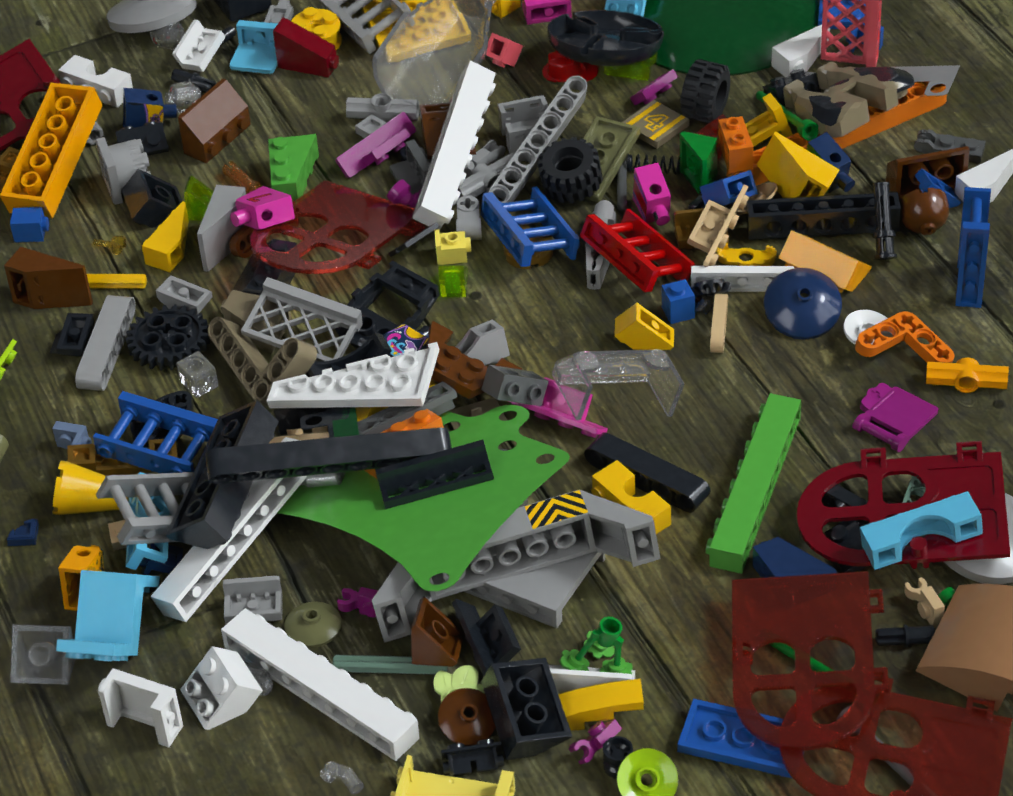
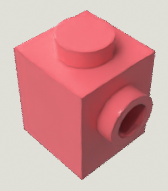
[483,33,523,68]

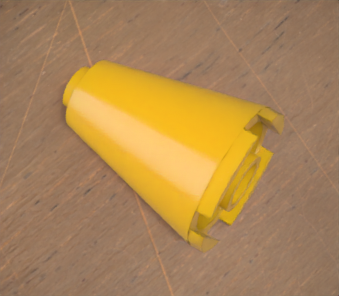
[52,461,128,515]

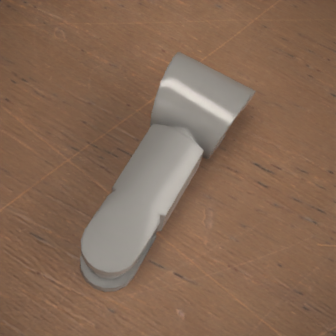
[463,140,506,177]

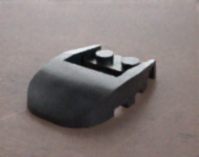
[335,261,440,348]

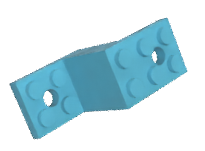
[56,570,160,661]

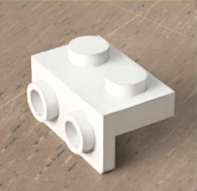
[173,20,225,72]

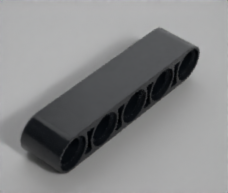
[584,432,711,513]

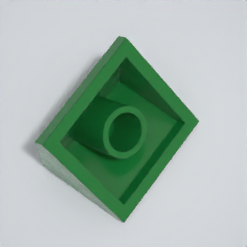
[680,131,717,194]

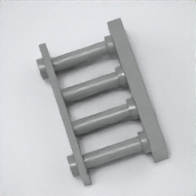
[319,0,413,54]
[96,472,194,545]

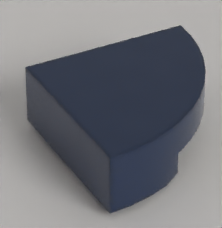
[7,518,39,546]

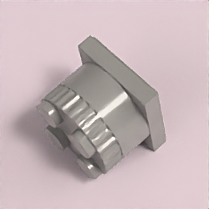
[95,137,151,205]

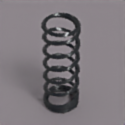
[626,153,681,175]

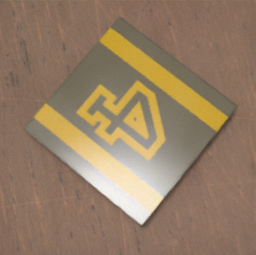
[622,100,689,149]

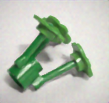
[559,616,633,674]

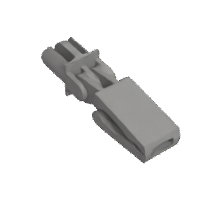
[586,200,616,290]

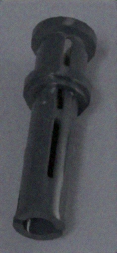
[873,182,897,260]

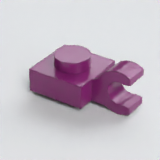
[337,587,378,618]
[569,719,622,764]

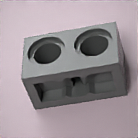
[481,364,549,406]

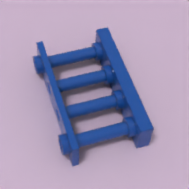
[480,186,580,267]
[955,187,991,308]
[93,391,218,473]

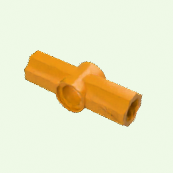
[926,358,1009,393]

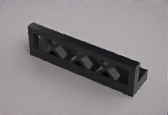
[375,440,494,509]

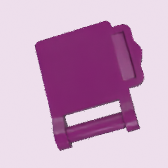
[852,383,939,452]

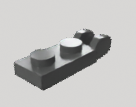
[914,129,986,163]

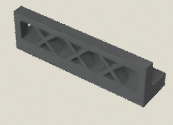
[358,382,458,435]

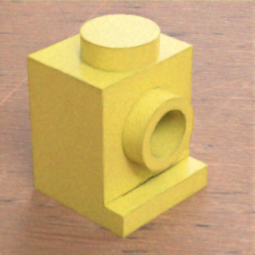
[434,230,471,265]

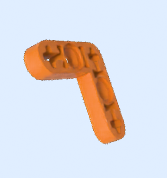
[855,311,955,363]

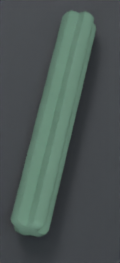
[333,655,448,675]

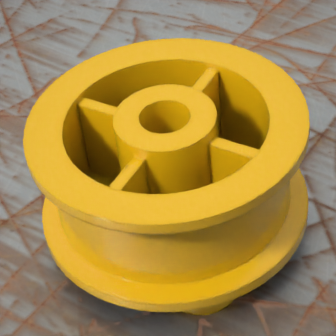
[291,7,342,50]

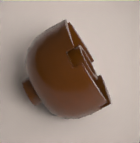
[899,188,949,235]

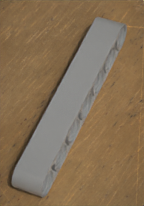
[488,76,587,203]

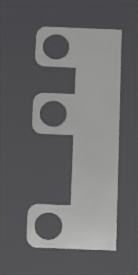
[861,65,960,96]

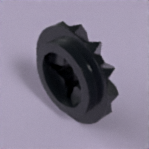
[691,279,731,298]

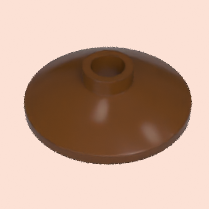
[438,688,496,746]

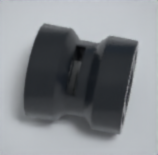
[603,736,633,779]

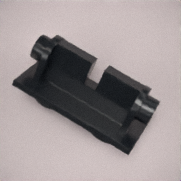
[441,739,504,776]

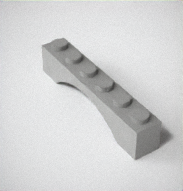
[432,319,510,384]

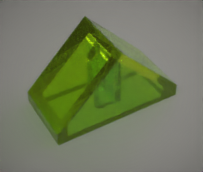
[184,175,214,220]
[438,265,468,297]

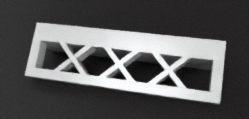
[691,266,794,292]

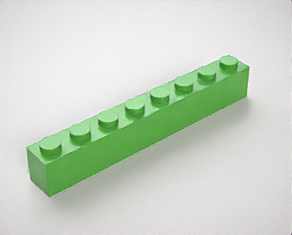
[706,393,801,574]

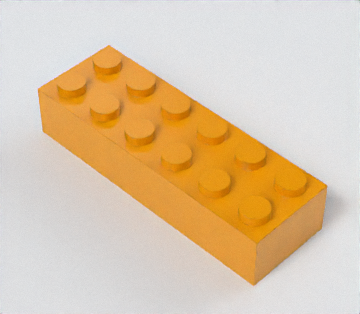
[0,83,103,219]

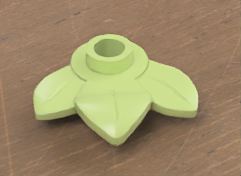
[433,665,485,703]

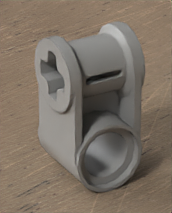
[456,196,482,240]

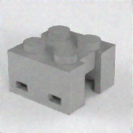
[497,95,555,154]

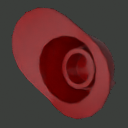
[542,51,598,82]

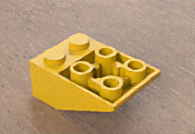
[757,131,839,198]

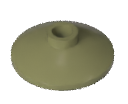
[284,602,342,648]

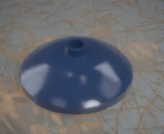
[764,268,842,339]

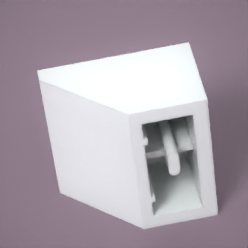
[180,646,263,730]

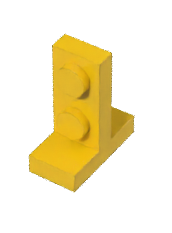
[745,93,793,147]

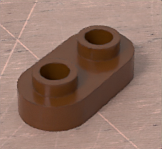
[229,225,271,258]

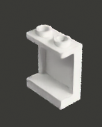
[98,668,183,747]

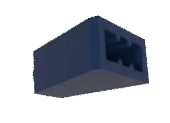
[753,537,837,611]

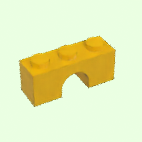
[591,460,671,534]

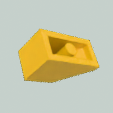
[614,303,674,350]

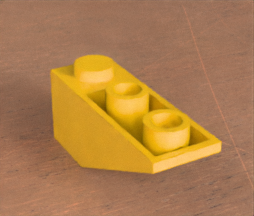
[142,201,189,272]

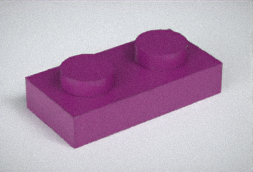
[630,69,678,106]

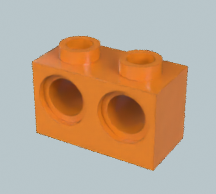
[718,116,754,173]

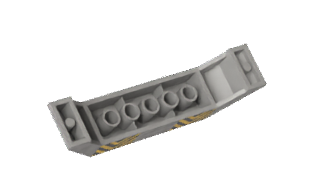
[372,490,661,643]

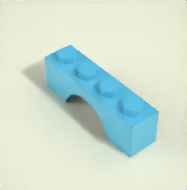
[860,491,983,570]

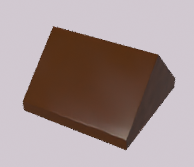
[411,596,465,667]

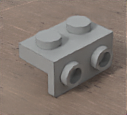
[223,576,282,624]

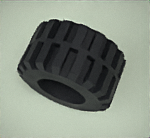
[681,59,731,124]
[538,137,603,203]

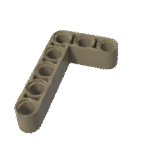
[208,317,317,405]

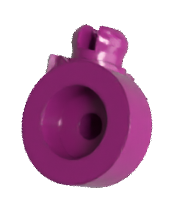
[387,179,422,208]

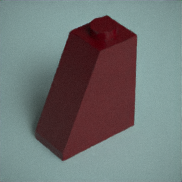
[273,18,339,78]

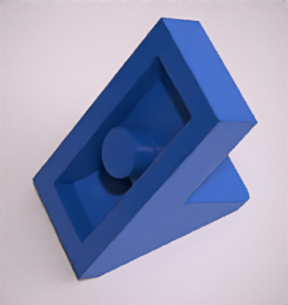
[915,168,962,208]

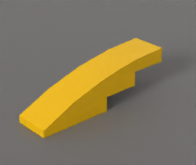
[558,679,644,731]

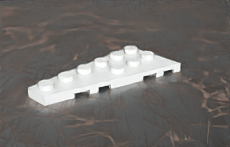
[267,342,440,408]

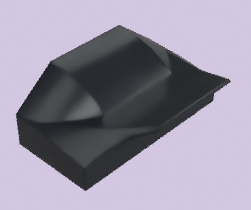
[50,313,94,357]

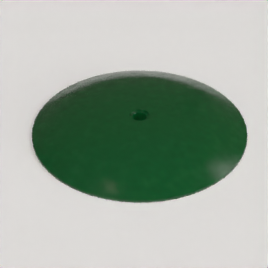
[643,0,819,76]

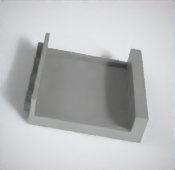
[464,551,605,628]

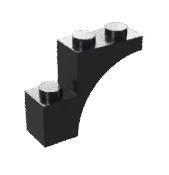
[305,332,392,377]

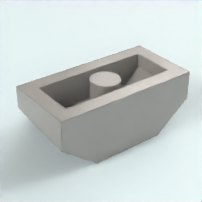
[156,275,212,314]

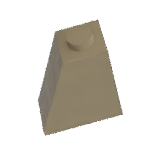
[221,290,292,354]

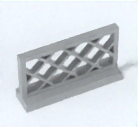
[241,277,363,362]

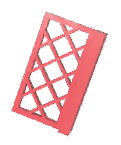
[821,0,882,67]

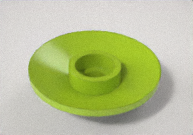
[617,748,678,796]

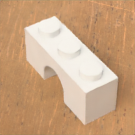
[58,55,133,108]

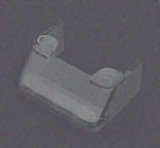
[552,349,685,420]

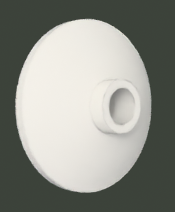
[843,310,893,345]

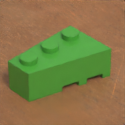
[268,134,319,206]

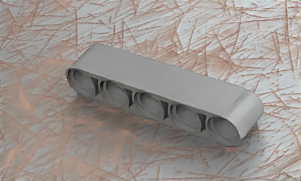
[75,295,135,391]

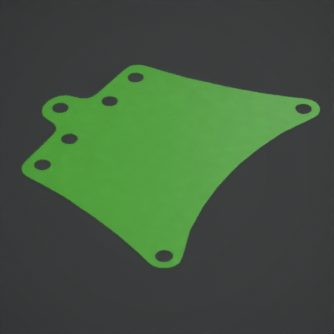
[277,405,570,591]

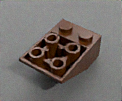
[419,102,476,159]
[4,247,93,309]

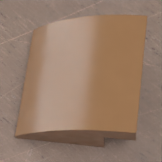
[916,584,1013,711]

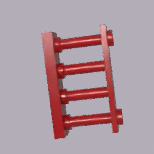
[580,209,695,292]

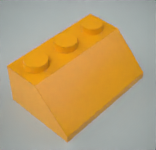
[779,230,872,293]

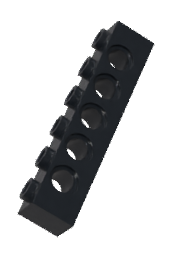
[746,192,901,240]

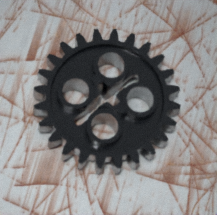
[126,304,210,371]

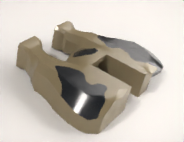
[783,61,915,138]

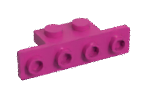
[508,377,608,438]

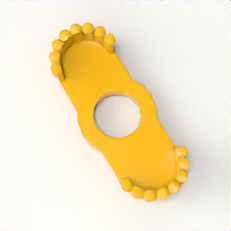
[716,243,777,266]

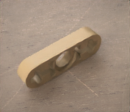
[710,294,728,353]

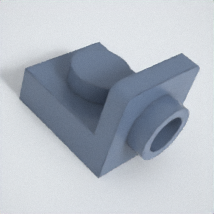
[52,421,92,449]

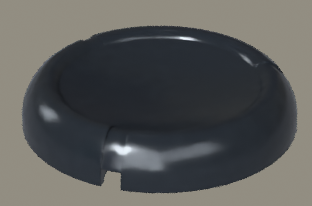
[547,10,664,66]

